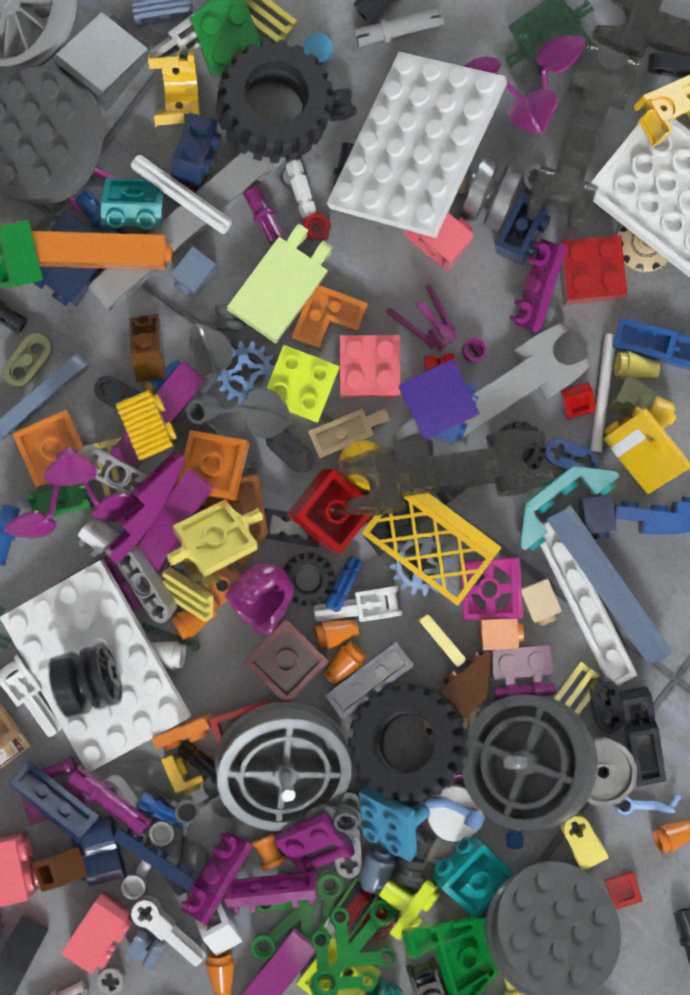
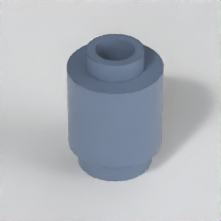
[359,846,396,894]

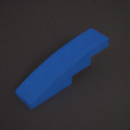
[612,318,690,370]

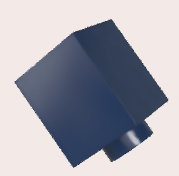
[579,495,617,539]

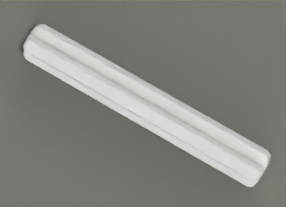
[131,155,232,234]

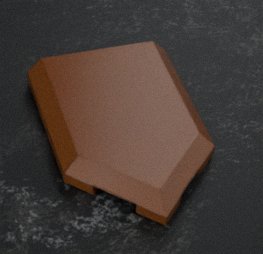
[203,474,268,568]

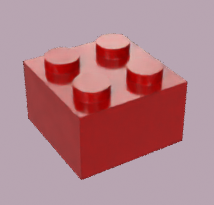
[560,235,627,305]
[286,468,377,554]

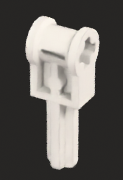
[314,586,403,622]
[0,654,62,737]
[131,895,207,966]

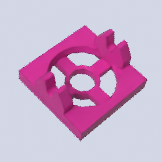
[460,558,523,620]

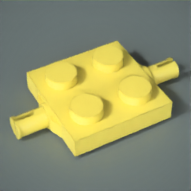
[167,499,263,577]

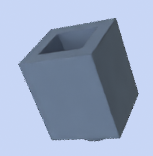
[171,246,218,296]

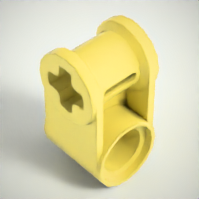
[560,812,609,871]

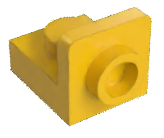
[161,752,205,795]

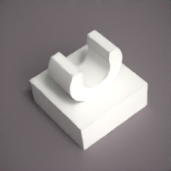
[77,518,119,557]

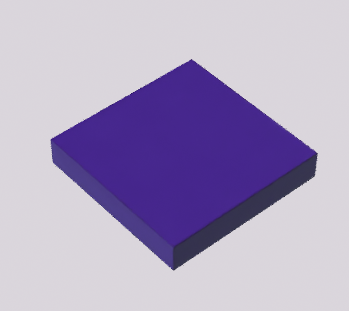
[398,359,480,441]

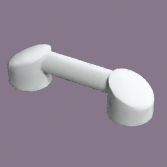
[121,821,175,900]

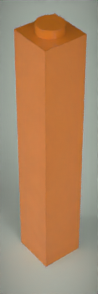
[31,231,173,270]

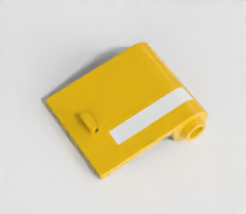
[603,408,690,495]

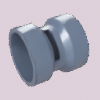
[125,929,166,971]

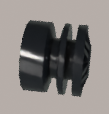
[48,643,123,719]

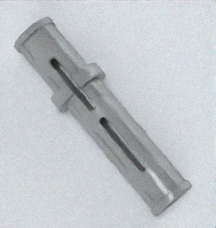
[354,7,444,47]

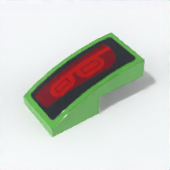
[321,876,379,941]

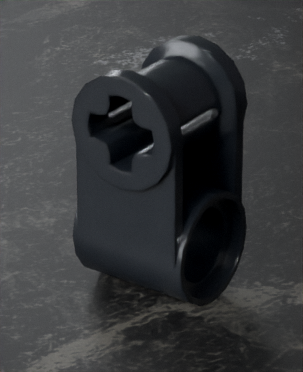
[405,956,445,995]

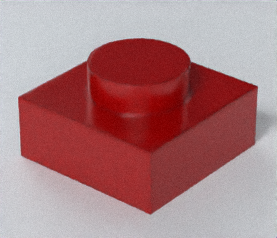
[561,382,596,420]
[603,870,643,910]

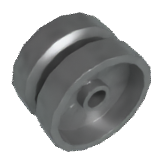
[460,154,523,232]
[587,737,637,806]

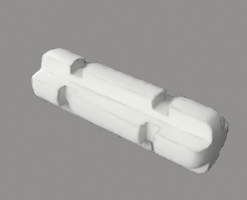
[286,160,316,218]

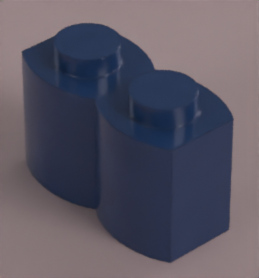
[71,816,127,887]

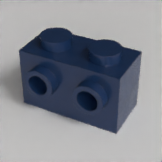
[172,113,222,188]
[495,191,551,265]

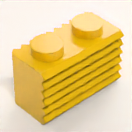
[115,390,177,461]

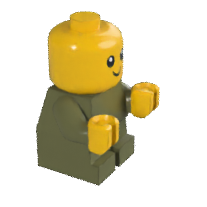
[607,375,677,429]

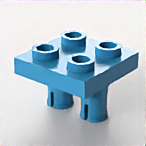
[359,786,430,862]

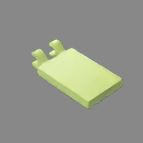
[227,224,333,343]

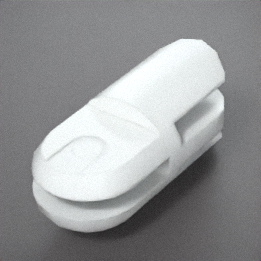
[150,12,199,58]

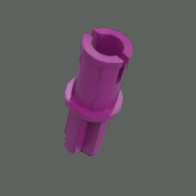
[243,186,284,245]

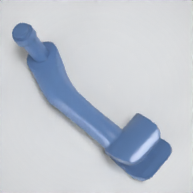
[423,797,485,830]

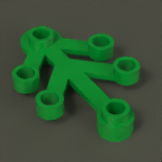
[251,869,345,960]
[309,900,396,995]

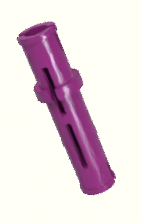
[68,766,152,836]

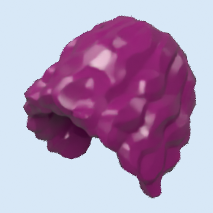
[225,563,294,636]

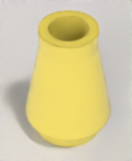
[614,350,660,379]

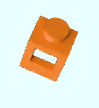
[199,565,241,610]

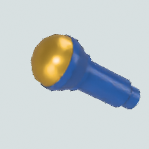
[143,359,181,396]

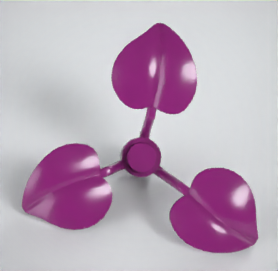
[464,35,586,135]
[3,447,139,539]

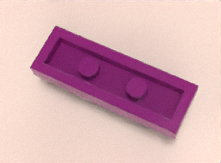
[509,239,567,333]
[180,831,253,926]
[225,871,317,914]

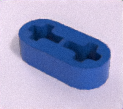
[545,438,600,470]

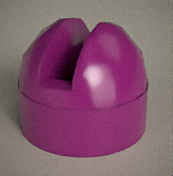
[462,338,487,363]

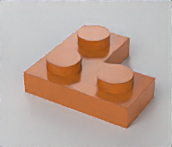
[292,285,368,350]
[151,712,212,751]

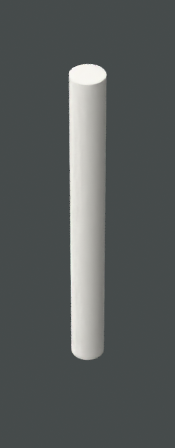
[590,334,615,453]

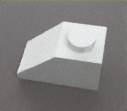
[186,890,243,956]

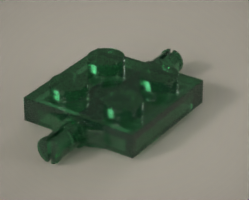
[505,0,594,76]

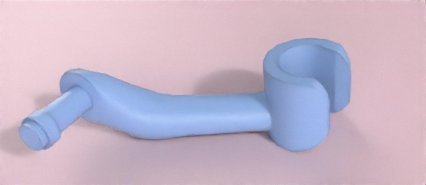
[614,794,681,815]

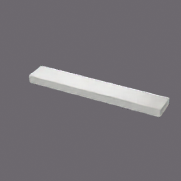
[540,521,638,686]

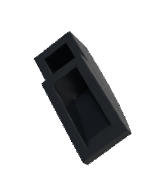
[620,686,666,787]

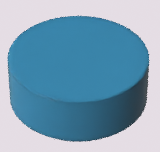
[304,33,333,65]

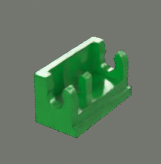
[0,220,43,289]
[27,483,95,518]

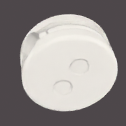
[428,783,483,842]

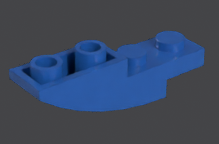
[614,496,690,535]

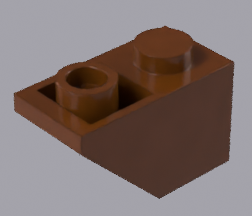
[129,314,166,382]
[440,650,493,718]
[32,847,87,892]

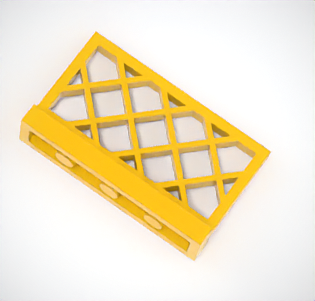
[361,475,502,606]

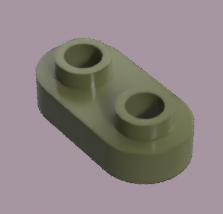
[3,333,53,387]

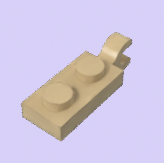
[308,408,390,459]

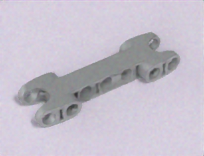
[393,323,591,478]

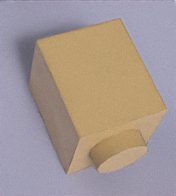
[522,578,562,626]

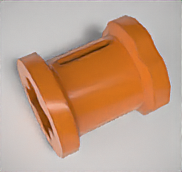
[251,832,287,871]

